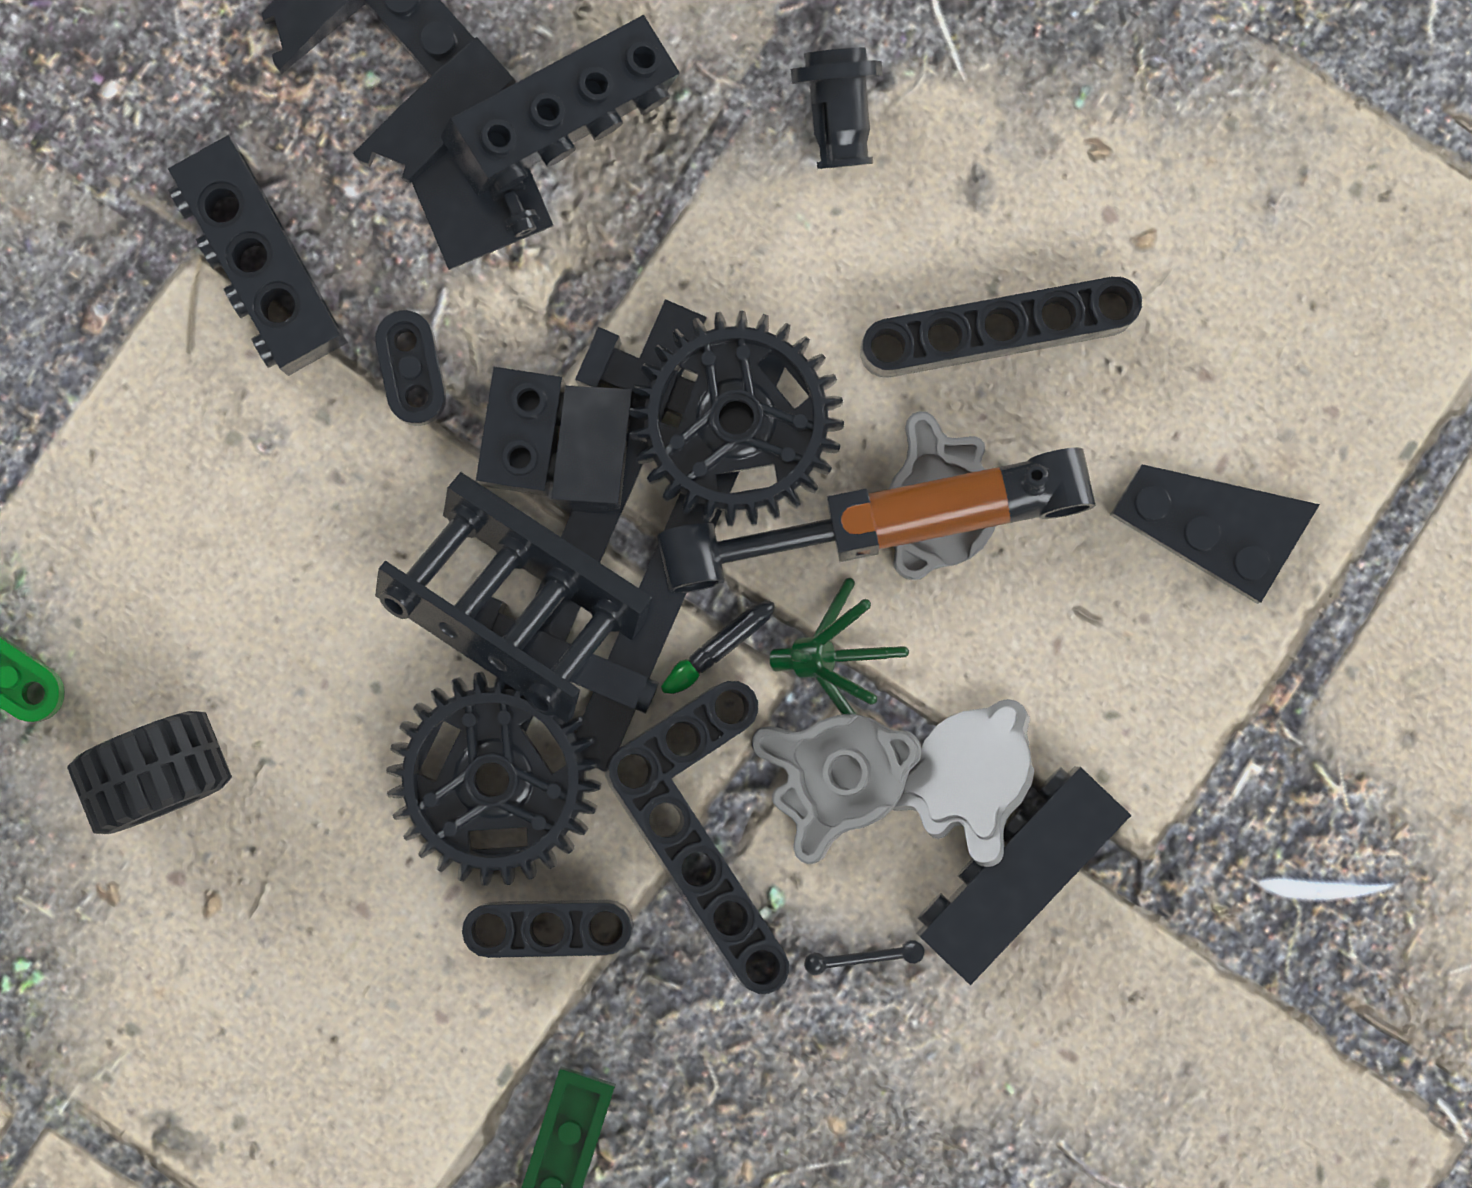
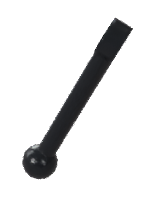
[804,940,925,975]

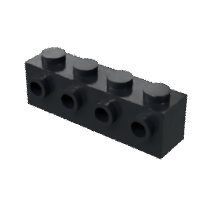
[441,14,680,196]

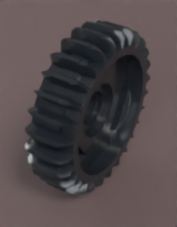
[628,311,844,527]
[386,672,602,886]

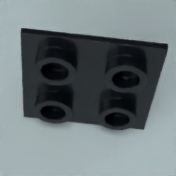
[412,151,554,270]

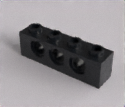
[168,135,348,376]

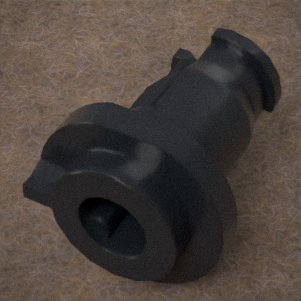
[790,47,883,169]

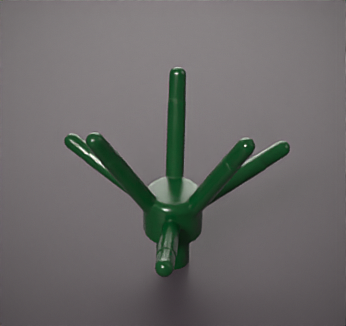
[770,578,909,714]

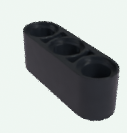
[462,900,634,958]

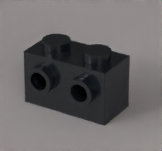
[476,366,566,496]

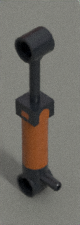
[657,447,1096,594]

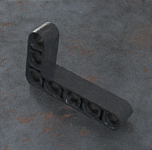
[605,681,789,994]

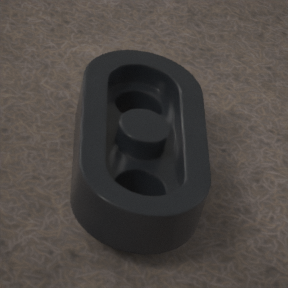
[375,310,446,426]

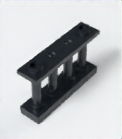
[375,472,652,723]

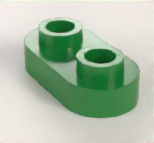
[0,636,65,722]

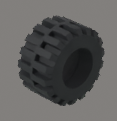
[67,711,232,834]

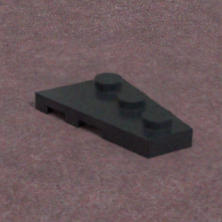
[1110,464,1320,604]

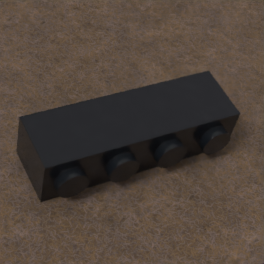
[916,766,1132,986]

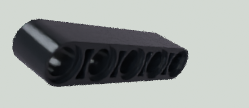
[860,276,1142,377]

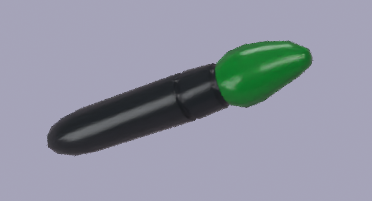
[661,601,775,694]

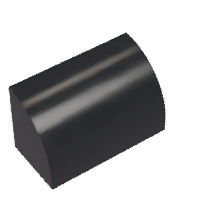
[551,385,634,512]

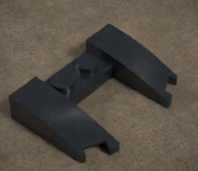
[262,0,515,183]

